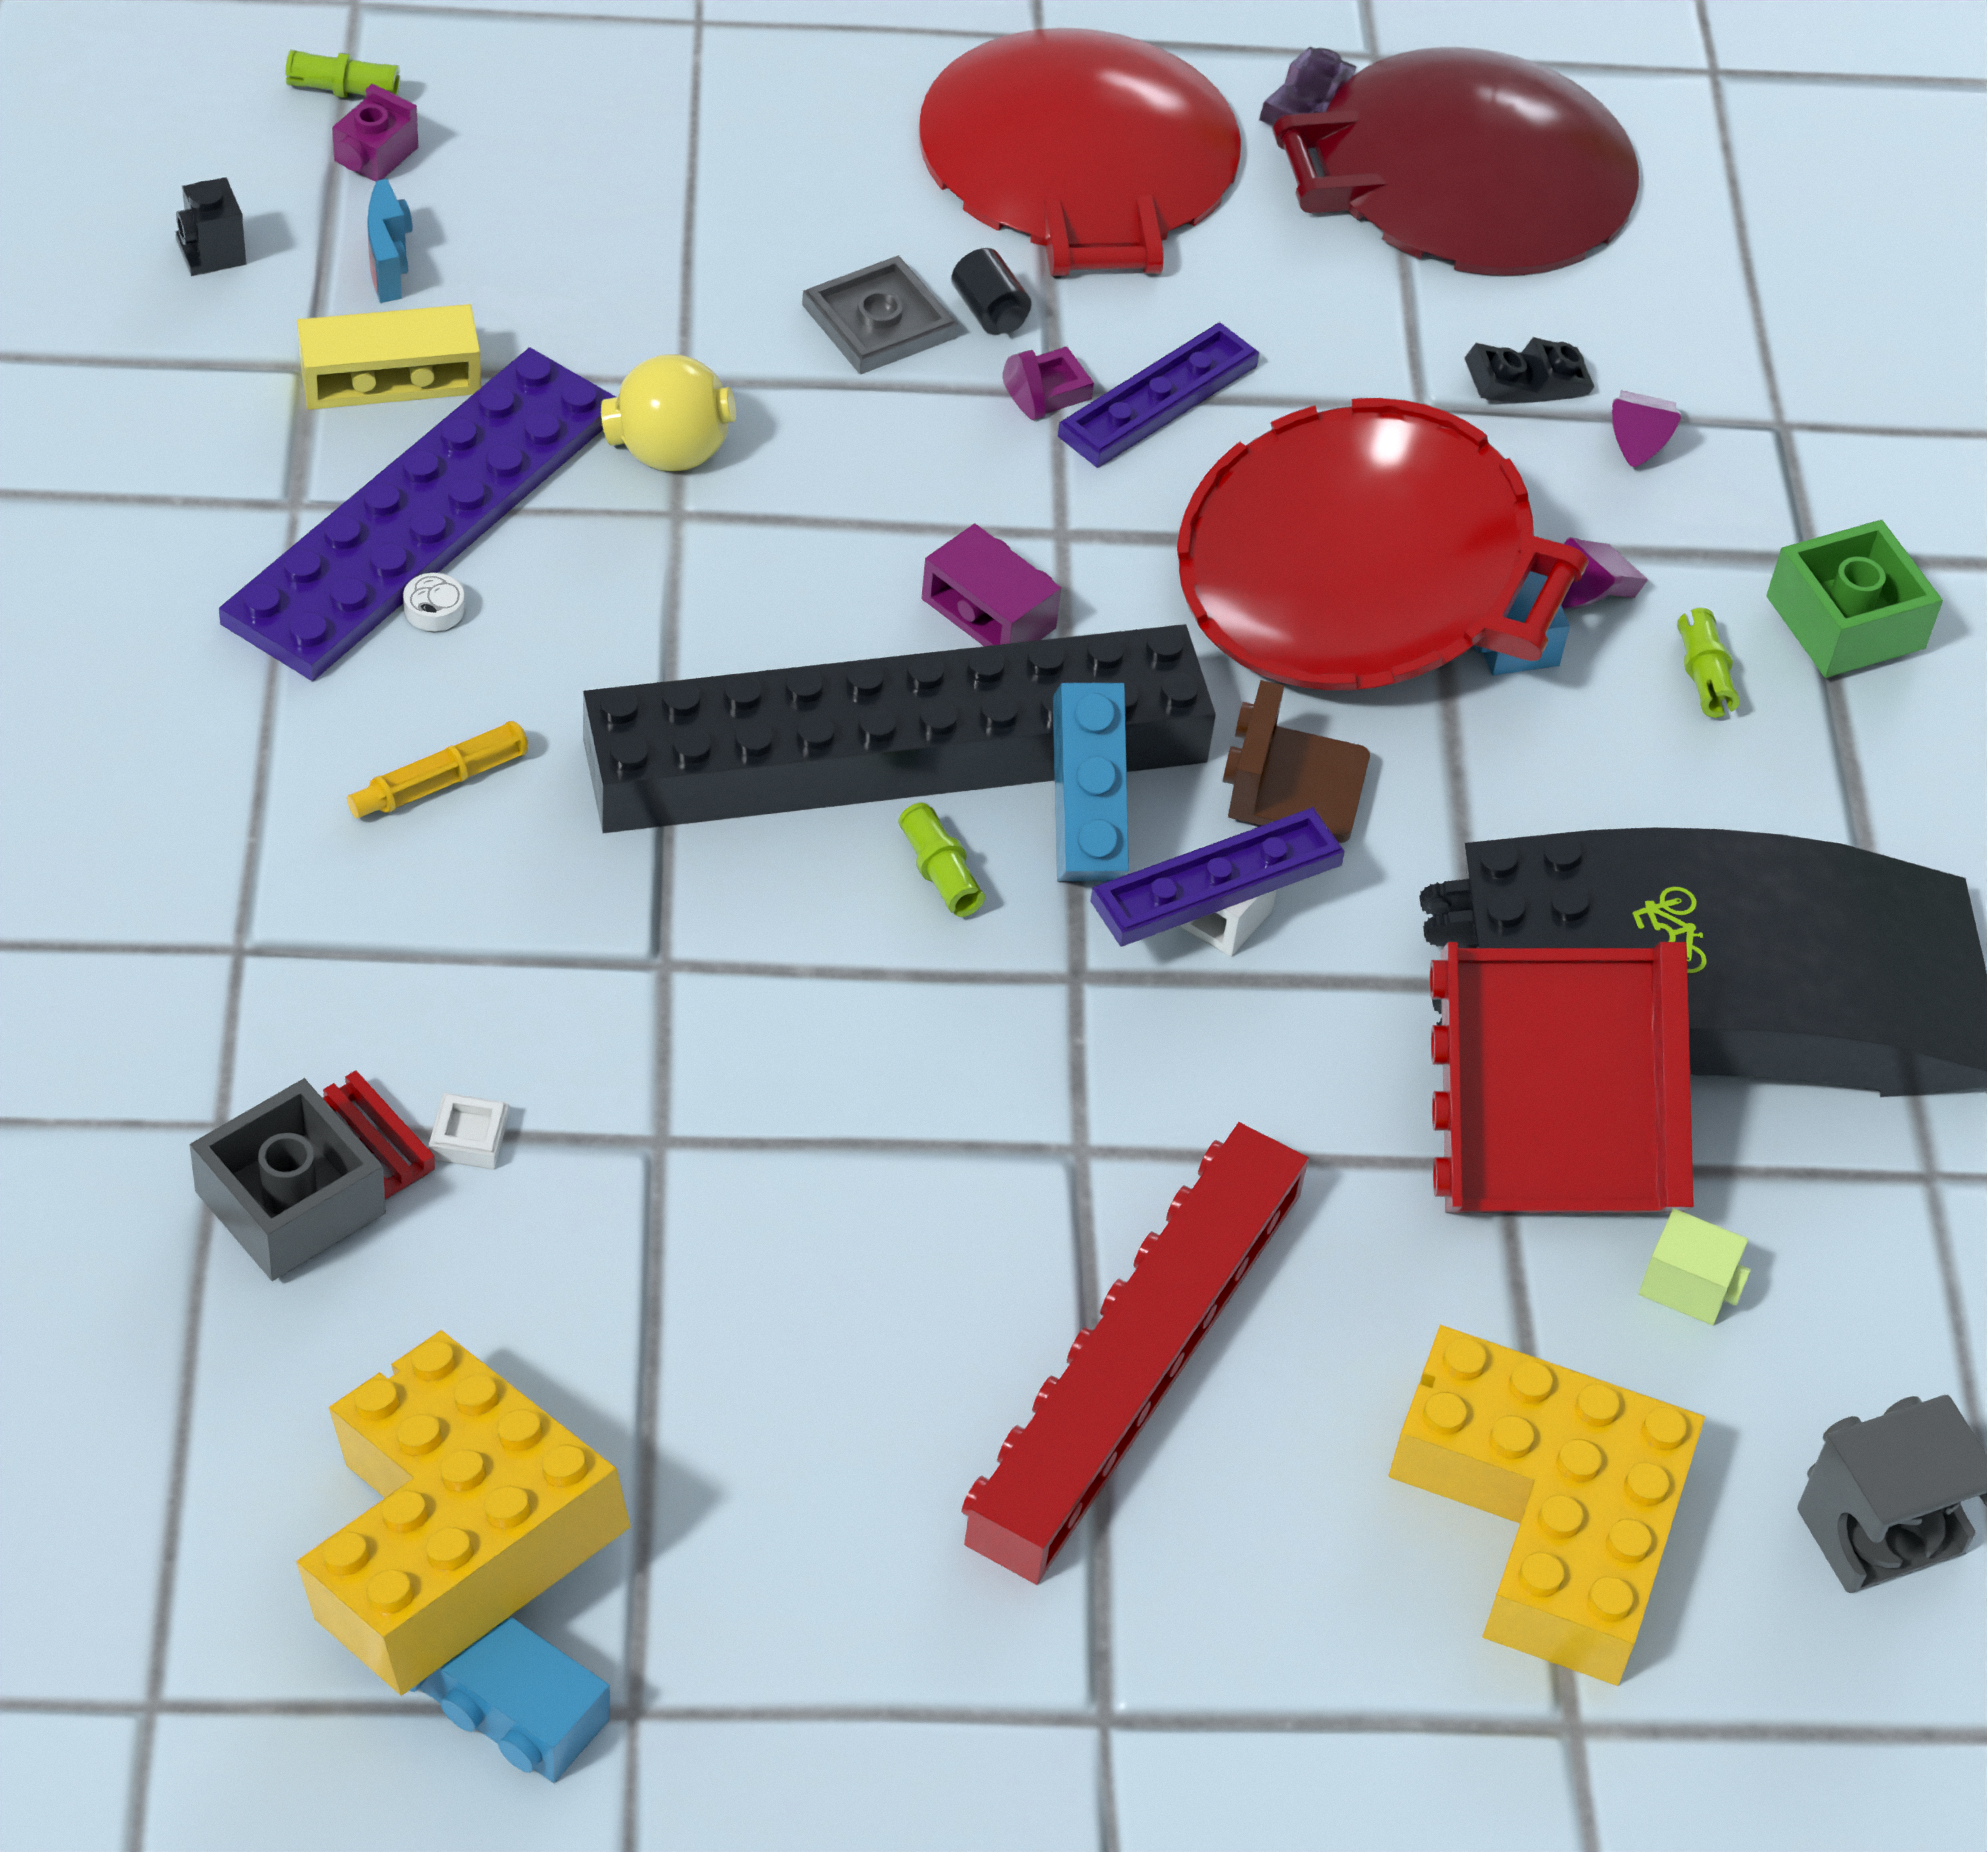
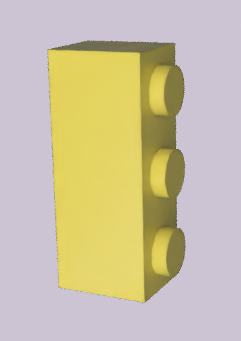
[297,304,481,410]

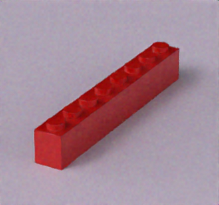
[961,1122,1309,1585]

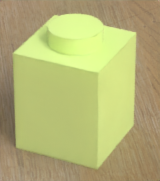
[1638,1208,1751,1326]

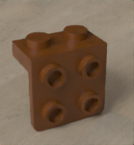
[1223,680,1370,843]

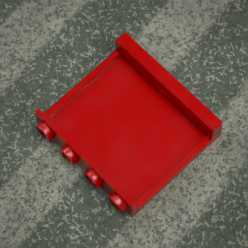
[1429,942,1694,1213]

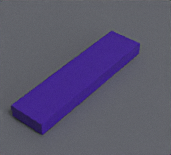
[1057,322,1259,468]
[1090,807,1345,947]

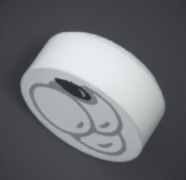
[403,573,465,632]

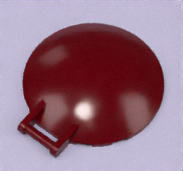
[1272,47,1639,276]

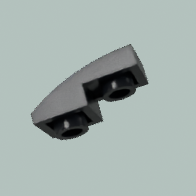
[1464,337,1595,403]

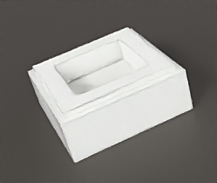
[428,1092,509,1170]

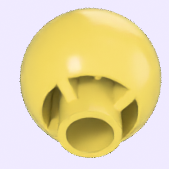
[601,354,736,472]

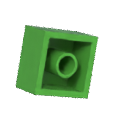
[1766,519,1943,678]

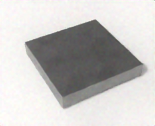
[802,255,958,375]

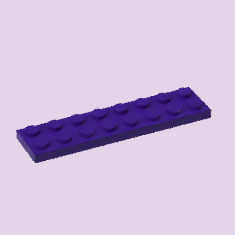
[219,347,616,682]

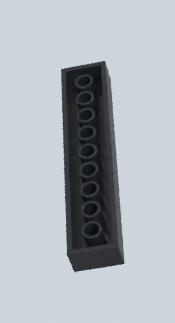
[583,624,1216,833]

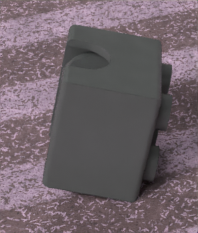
[1797,1395,1987,1593]

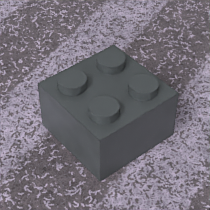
[189,1078,386,1281]

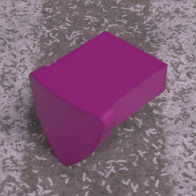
[1002,346,1094,421]
[1612,390,1681,467]
[1561,537,1648,610]

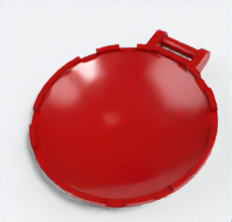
[919,28,1241,276]
[1177,398,1589,690]

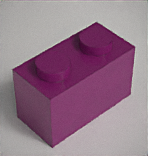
[921,523,1062,646]

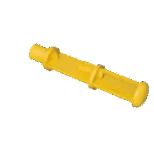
[347,721,529,819]

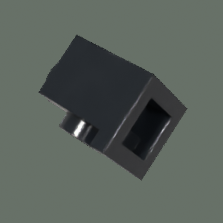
[175,177,246,276]

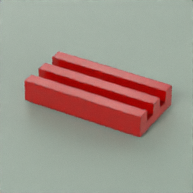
[323,1070,435,1200]

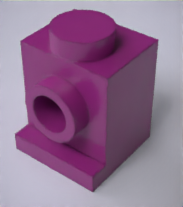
[332,84,418,182]

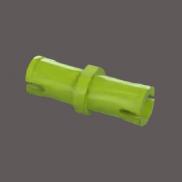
[285,50,400,98]
[1677,607,1740,718]
[898,802,986,917]

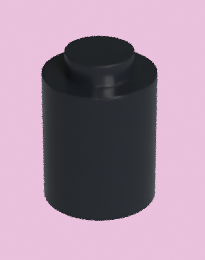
[951,248,1032,335]

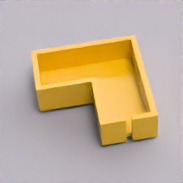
[1388,1324,1705,1686]
[296,1330,631,1696]

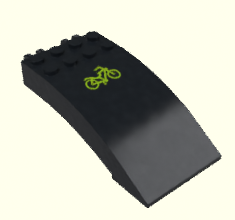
[1419,827,1987,1097]

